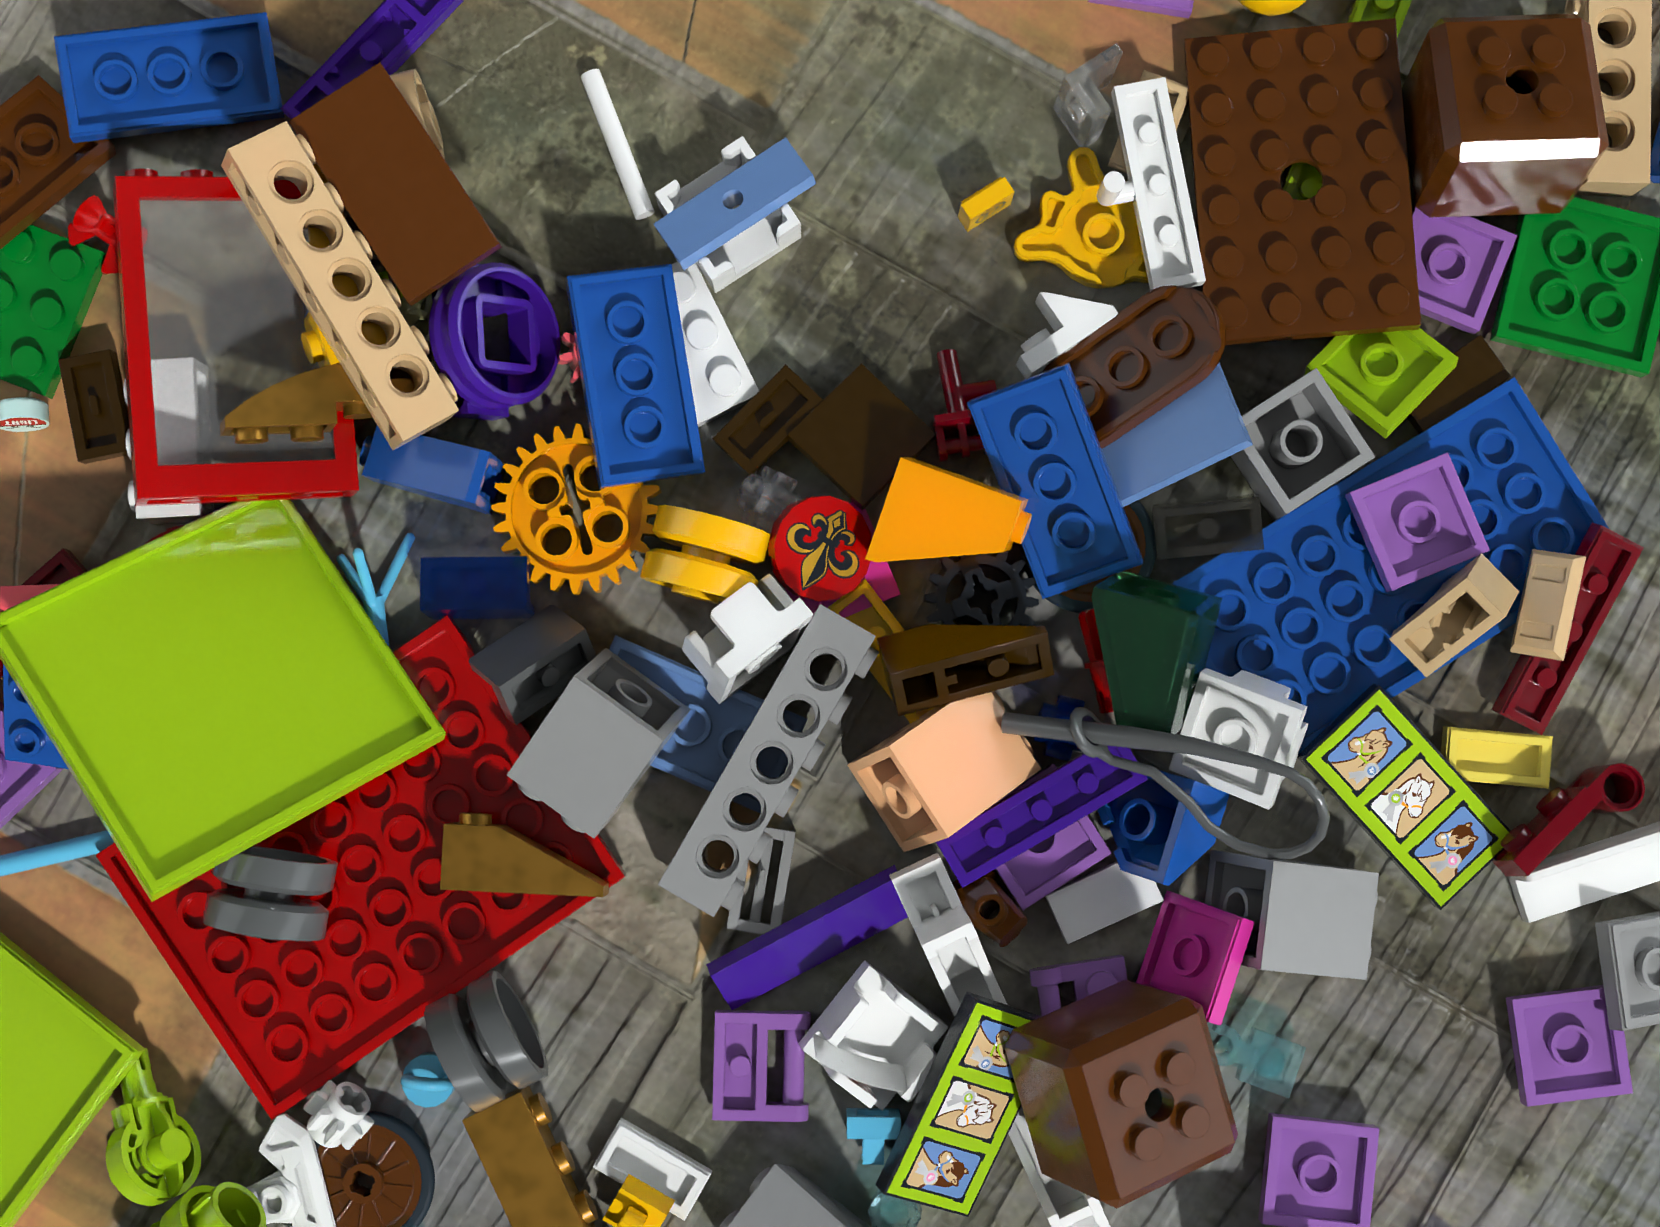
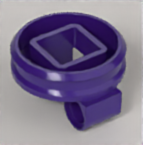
[429,262,560,421]

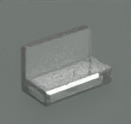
[1053,43,1123,147]

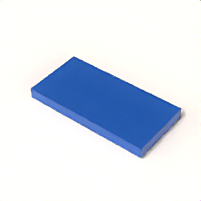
[54,12,285,143]
[565,264,705,489]
[967,363,1143,599]

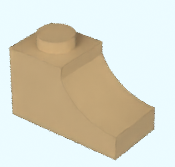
[1389,553,1519,677]

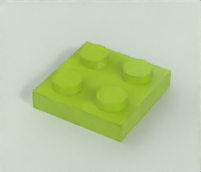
[1305,328,1459,439]

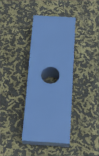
[654,137,816,270]

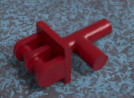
[933,349,997,462]

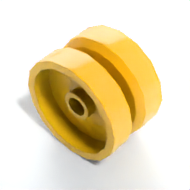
[640,505,771,604]

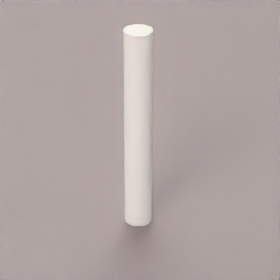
[580,69,655,220]

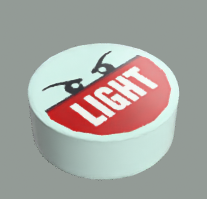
[0,397,50,432]

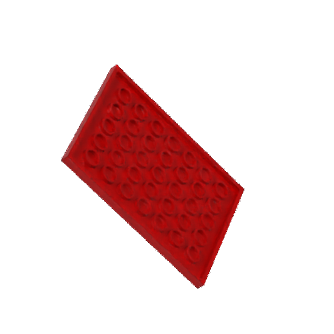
[96,615,627,1120]

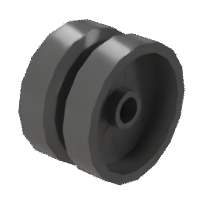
[203,846,338,941]
[424,971,548,1112]

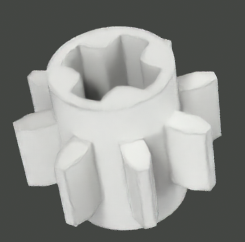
[303,1080,374,1150]

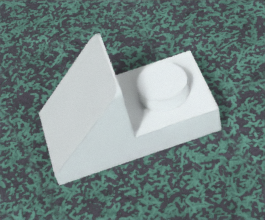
[1016,292,1119,379]

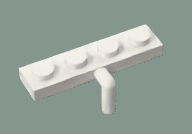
[1096,77,1206,291]

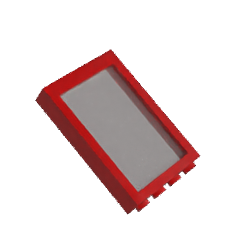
[113,168,359,506]

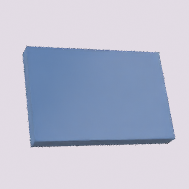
[1102,363,1253,507]

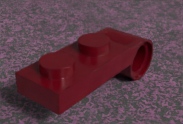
[1492,763,1645,877]

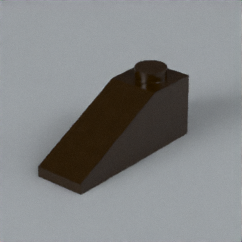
[877,624,1054,716]

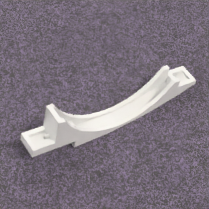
[889,852,1110,1227]

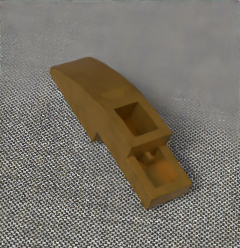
[220,363,414,444]

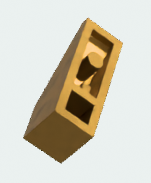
[440,813,609,897]

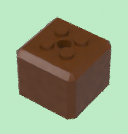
[1402,13,1609,218]
[1005,980,1238,1209]

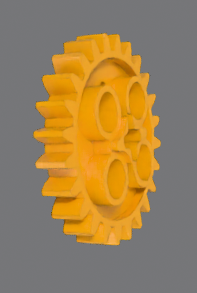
[491,424,662,595]

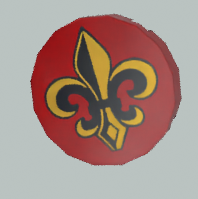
[768,495,871,602]

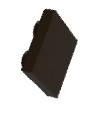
[788,363,936,510]

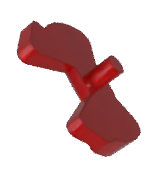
[67,195,148,275]

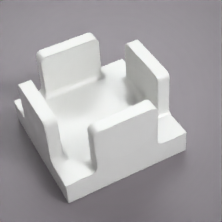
[682,574,813,705]
[1169,668,1308,810]
[798,960,948,1111]

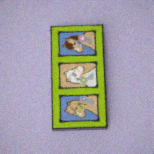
[1297,684,1511,910]
[875,992,1042,1217]

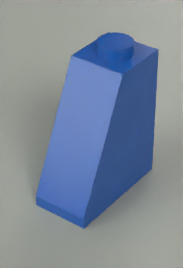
[359,425,505,515]

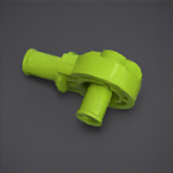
[106,1048,201,1206]

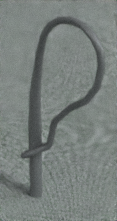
[1001,707,1330,860]

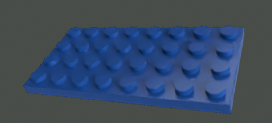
[1154,377,1609,754]

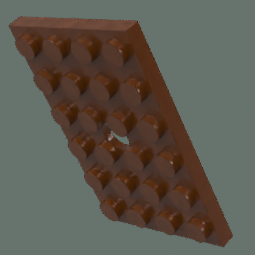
[1184,18,1421,345]

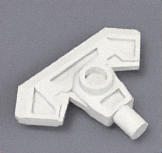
[247,1113,336,1227]

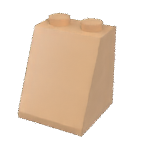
[847,691,1041,852]

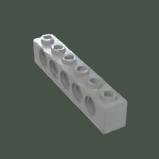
[658,604,879,917]

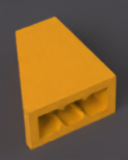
[865,457,1032,562]

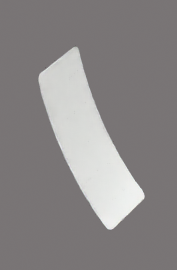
[813,1034,907,1092]

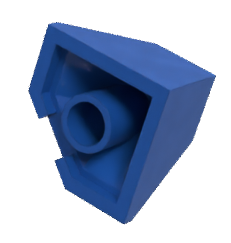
[1097,770,1230,886]

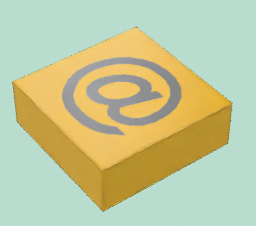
[958,177,1015,232]

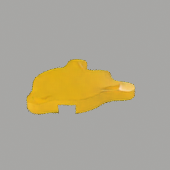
[1013,147,1149,289]

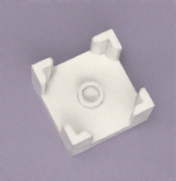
[654,136,801,293]

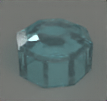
[868,1189,922,1227]

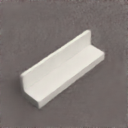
[1508,821,1660,923]

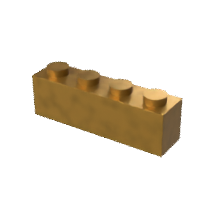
[462,1086,598,1227]

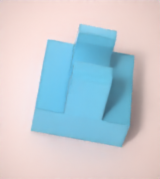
[846,1108,901,1165]

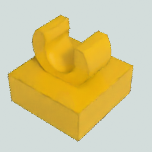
[602,1174,675,1227]

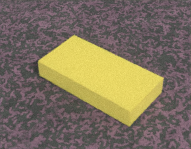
[1441,727,1553,789]

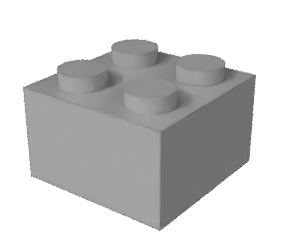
[1231,368,1375,521]

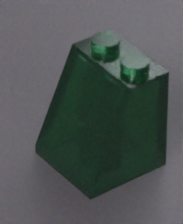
[1091,571,1223,734]

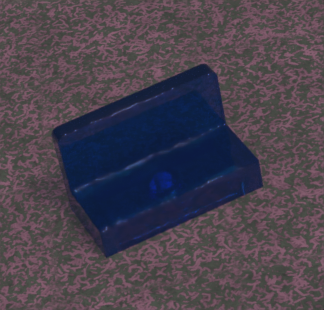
[420,556,535,620]

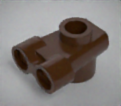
[952,870,1028,947]

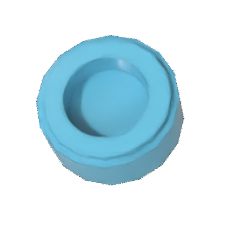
[401,1052,455,1108]

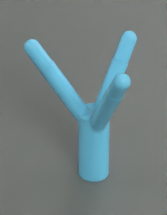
[336,533,415,646]

